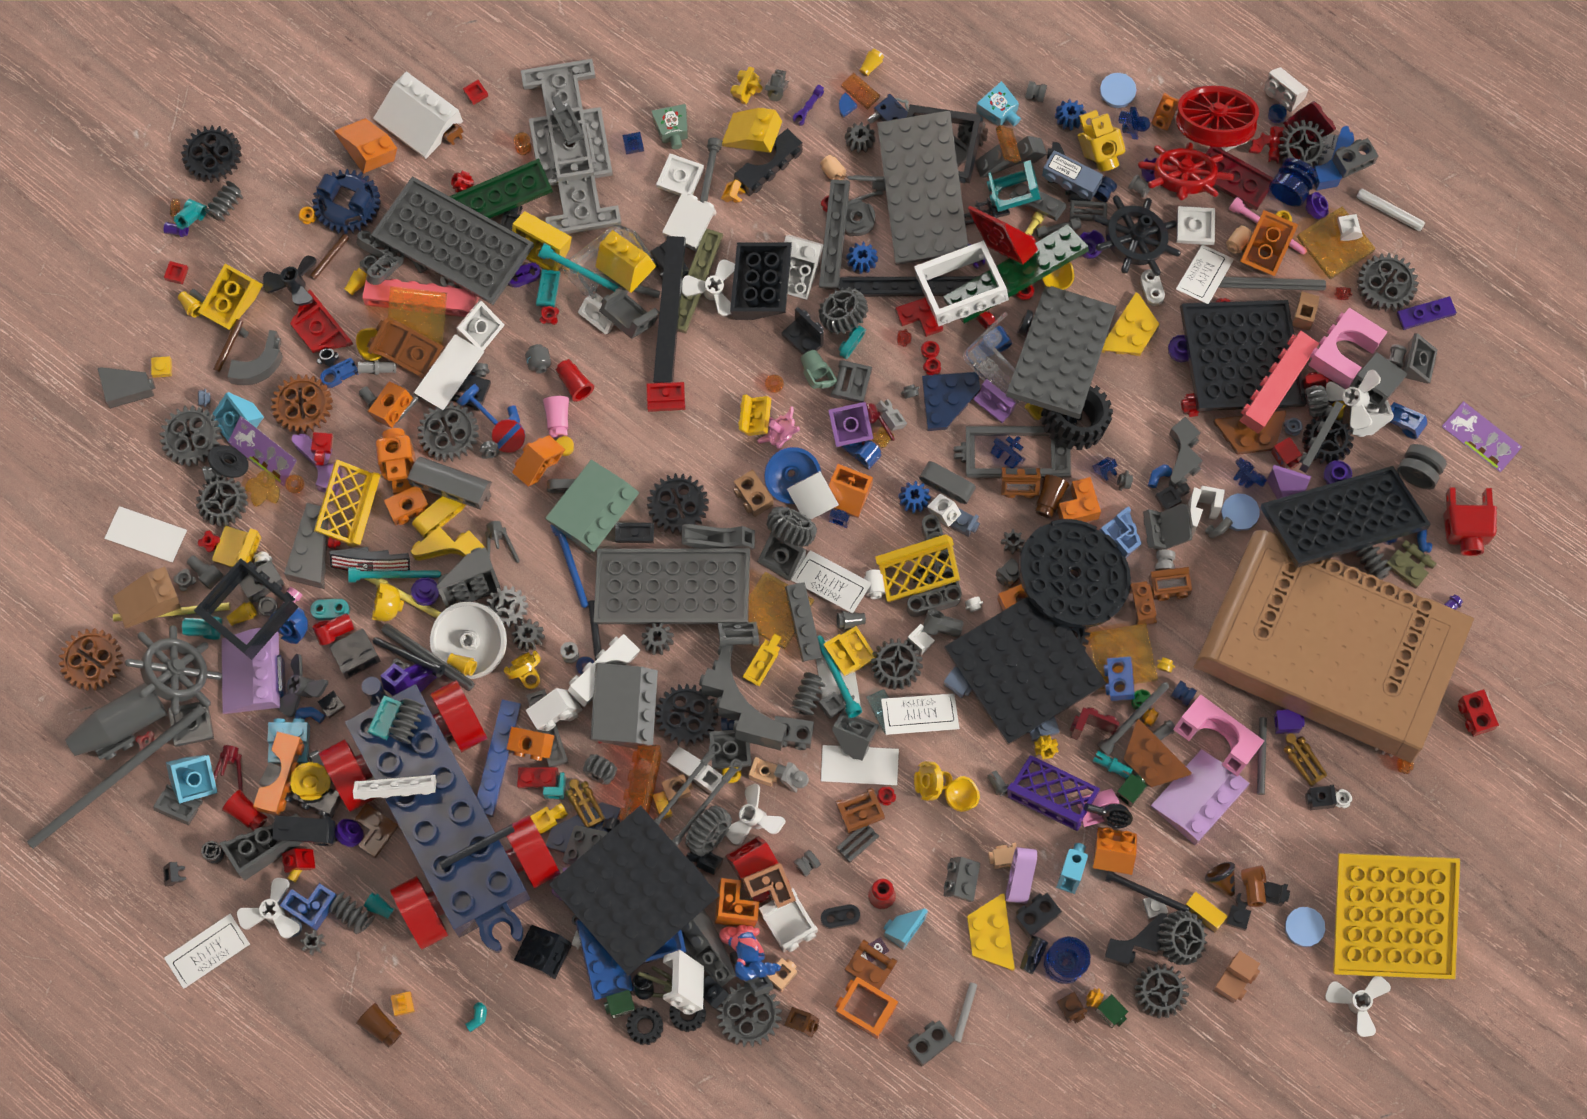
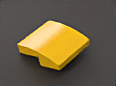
[823,626,877,676]

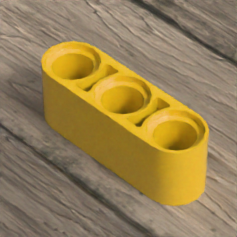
[412,496,466,539]

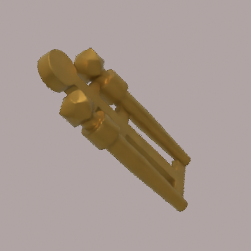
[1283,733,1327,786]
[565,779,605,828]

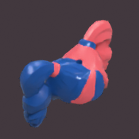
[719,925,781,981]

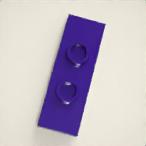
[1397,296,1457,330]

